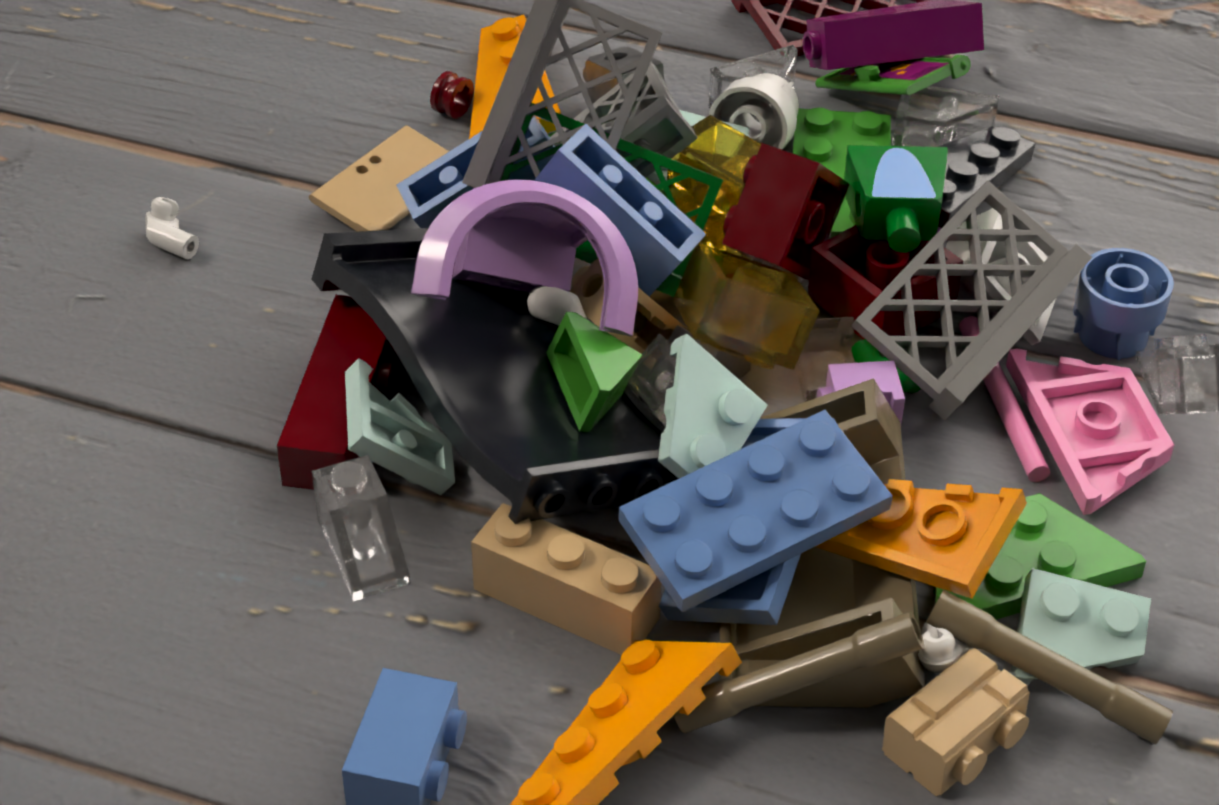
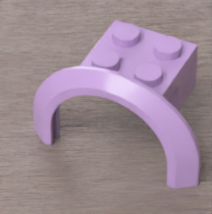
[411,180,638,336]

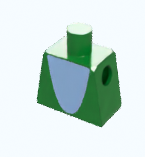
[843,145,948,253]

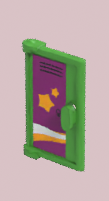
[815,55,971,95]

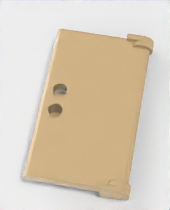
[309,125,449,232]

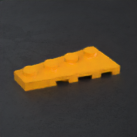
[469,14,561,139]
[815,479,1027,599]
[510,640,742,805]

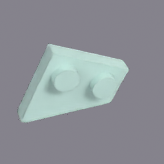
[658,334,768,478]
[345,358,455,495]
[1011,568,1151,685]

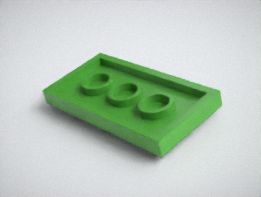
[792,108,891,239]

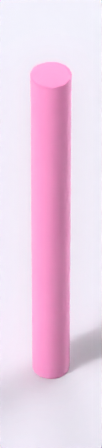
[959,316,1050,482]

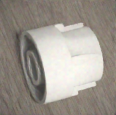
[708,73,799,165]

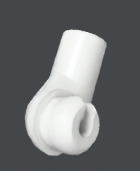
[145,197,199,260]
[527,286,587,325]
[918,622,970,673]

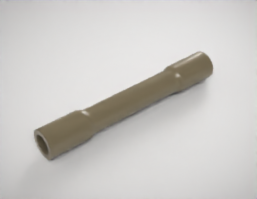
[926,589,1173,744]
[674,611,925,733]

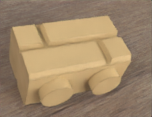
[882,648,1030,797]

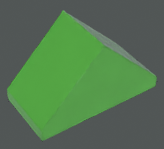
[546,312,643,432]

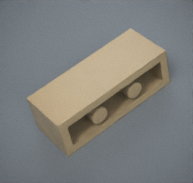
[471,503,661,655]

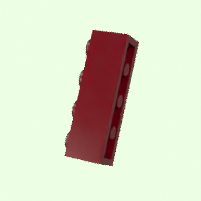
[277,294,399,494]

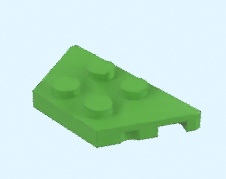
[933,493,1146,620]

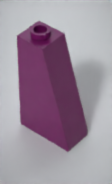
[803,0,984,70]

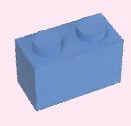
[342,668,467,805]

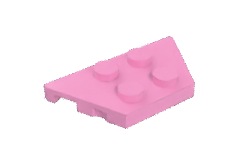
[1006,349,1174,515]

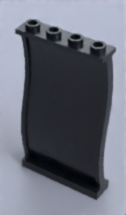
[311,228,679,524]

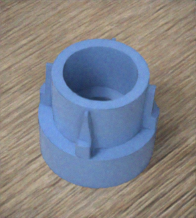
[1073,248,1174,360]

